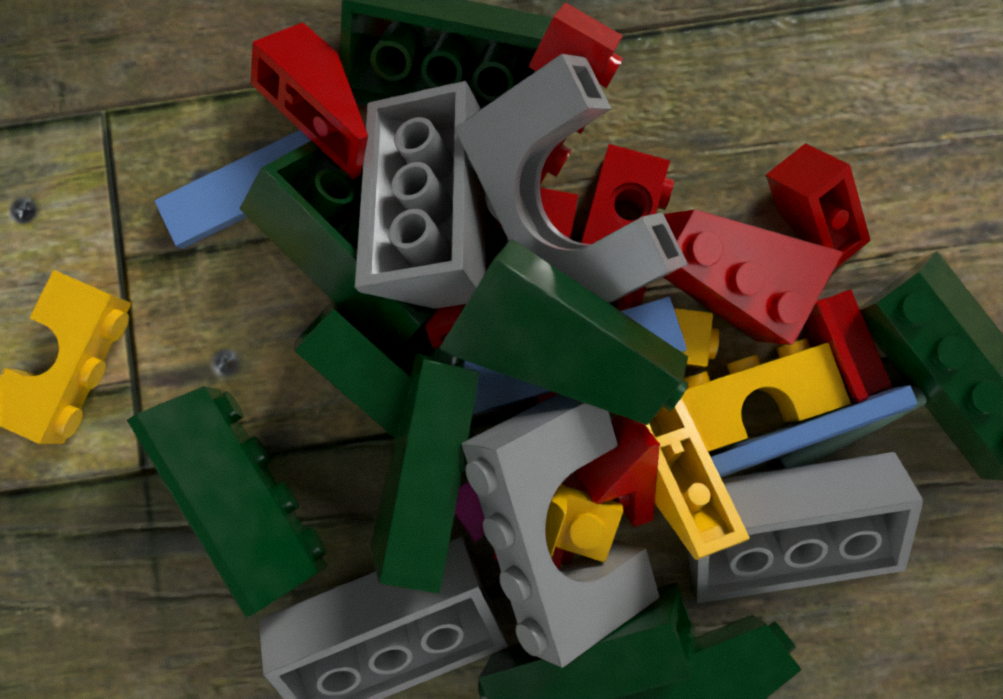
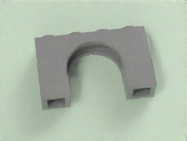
[455,54,688,304]
[461,394,659,668]

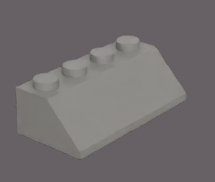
[355,81,486,309]
[686,452,924,604]
[259,536,508,699]

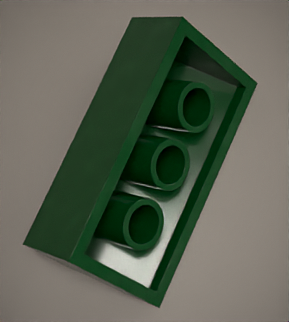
[340,0,553,109]
[239,141,439,359]
[859,251,1003,481]
[127,386,328,619]

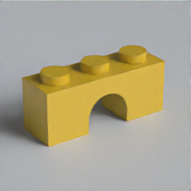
[0,270,132,444]
[682,338,851,451]

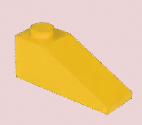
[646,398,750,560]

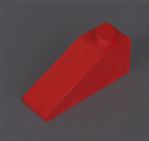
[250,22,368,179]

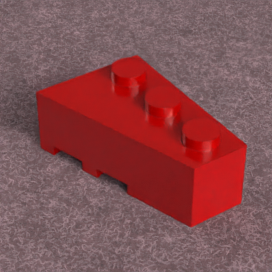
[663,209,843,345]

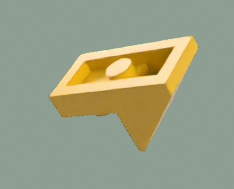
[545,484,623,563]

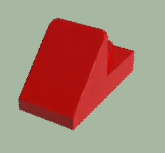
[574,415,660,527]

